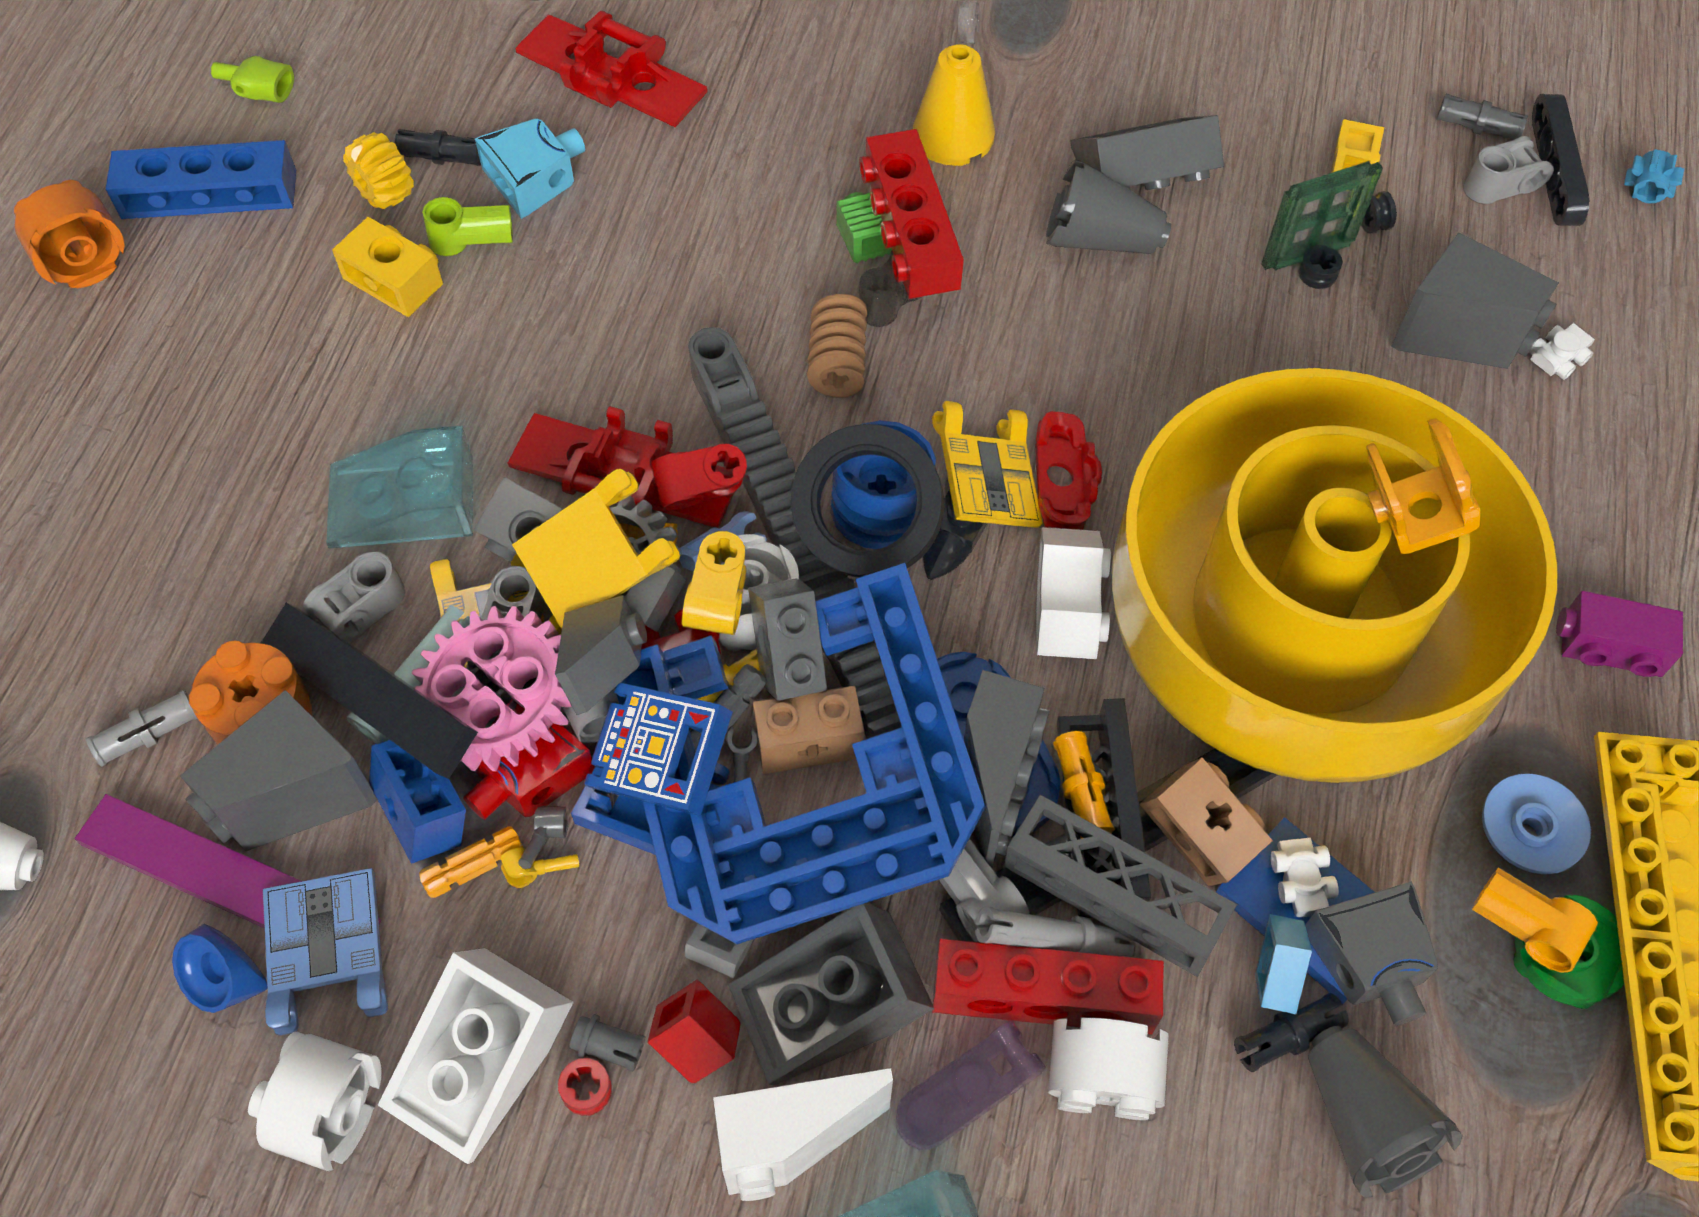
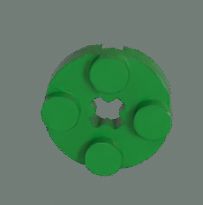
[1513,895,1625,1009]

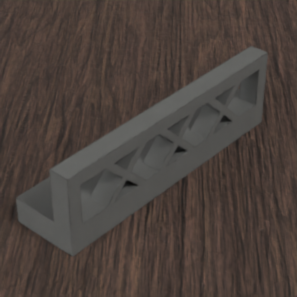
[1004,795,1237,977]

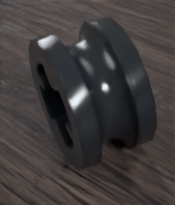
[1358,191,1397,233]
[1298,245,1343,289]

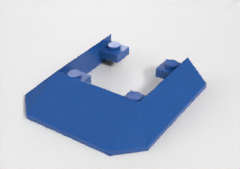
[617,563,985,944]

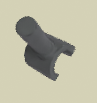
[726,725,758,783]
[518,806,568,869]

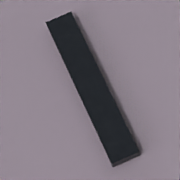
[261,602,478,779]

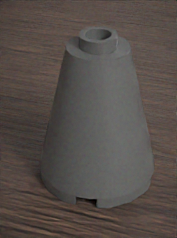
[1046,159,1171,254]
[1308,1026,1463,1198]

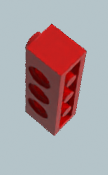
[859,129,964,299]
[932,939,1164,1035]

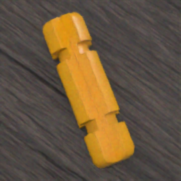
[419,826,523,898]

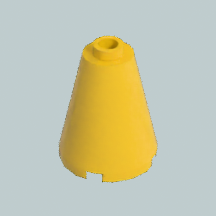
[913,44,995,166]

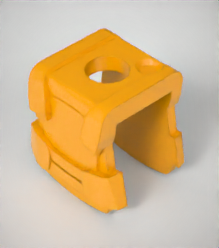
[1366,419,1480,554]

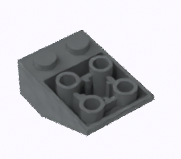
[964,670,1050,868]

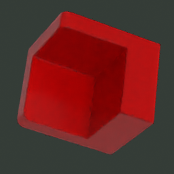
[647,979,741,1083]

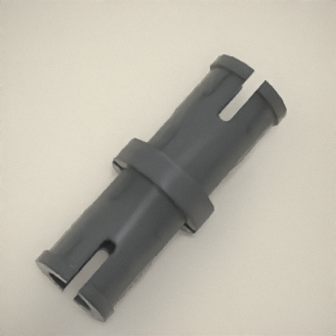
[1437,93,1528,140]

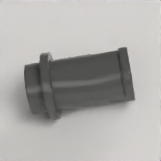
[570,1014,646,1072]

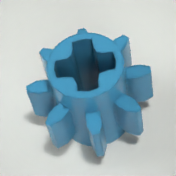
[1624,149,1685,203]

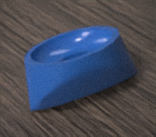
[172,924,268,1013]

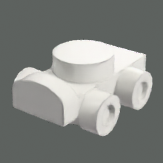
[1529,323,1595,380]
[1271,838,1339,917]

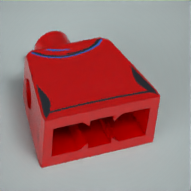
[463,699,595,820]

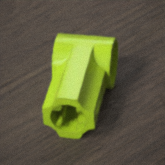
[422,197,513,256]

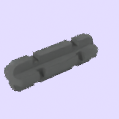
[690,664,766,750]

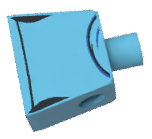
[475,119,585,219]

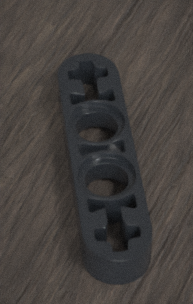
[1532,94,1590,226]

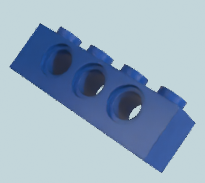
[106,140,297,219]

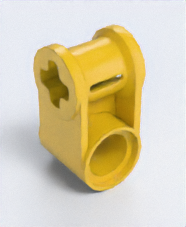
[682,531,746,635]

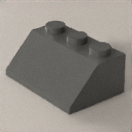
[1070,115,1224,191]

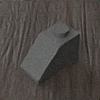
[555,595,647,715]

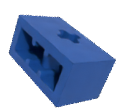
[369,740,466,864]

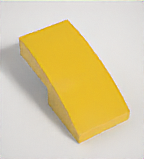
[1329,119,1385,194]

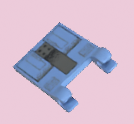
[263,868,388,1035]

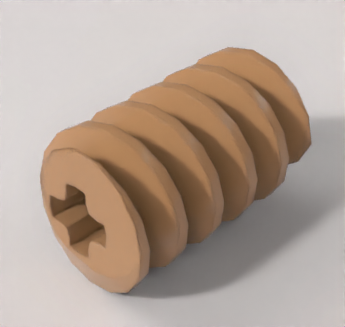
[807,294,868,398]

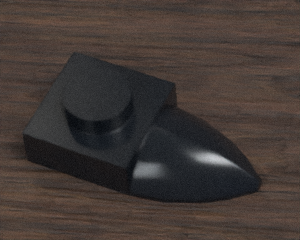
[923,489,988,580]

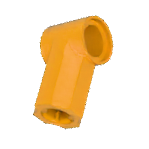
[1472,867,1598,973]

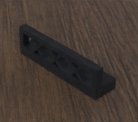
[1057,698,1151,918]

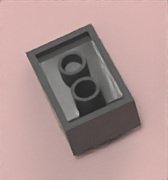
[728,903,935,1085]

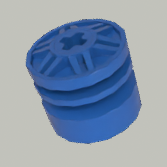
[830,420,936,549]

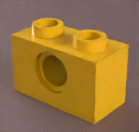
[332,217,443,318]

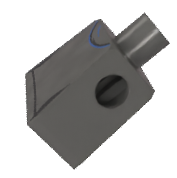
[1305,881,1438,1026]

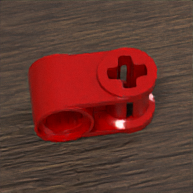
[650,444,747,511]

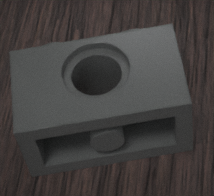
[748,578,827,701]

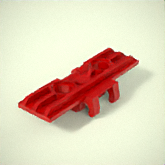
[515,11,708,127]
[507,406,734,528]

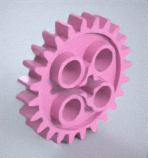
[412,606,571,771]

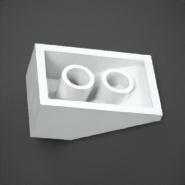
[378,948,573,1164]
[713,1068,893,1201]

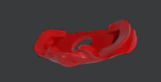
[1035,411,1103,530]

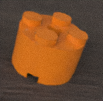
[14,180,125,288]
[189,640,312,745]

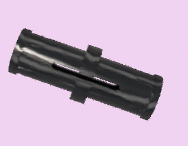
[395,129,481,166]
[1234,993,1349,1072]

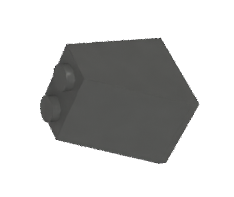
[1391,232,1559,369]
[180,690,377,851]

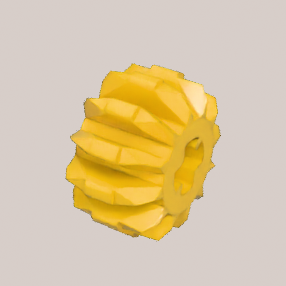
[343,132,414,209]

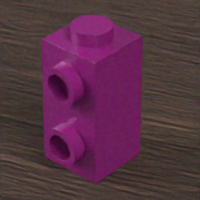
[1556,591,1683,677]

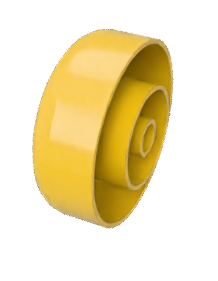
[1112,368,1557,783]

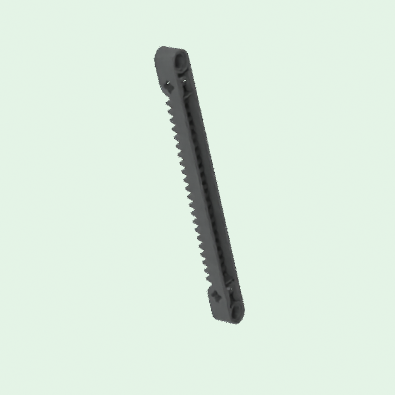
[688,327,902,739]

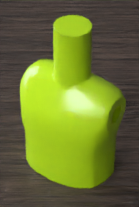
[211,56,294,103]

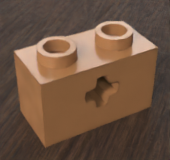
[753,686,864,774]
[1140,757,1273,886]

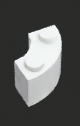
[1036,527,1111,659]

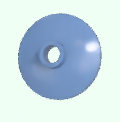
[1482,774,1591,874]

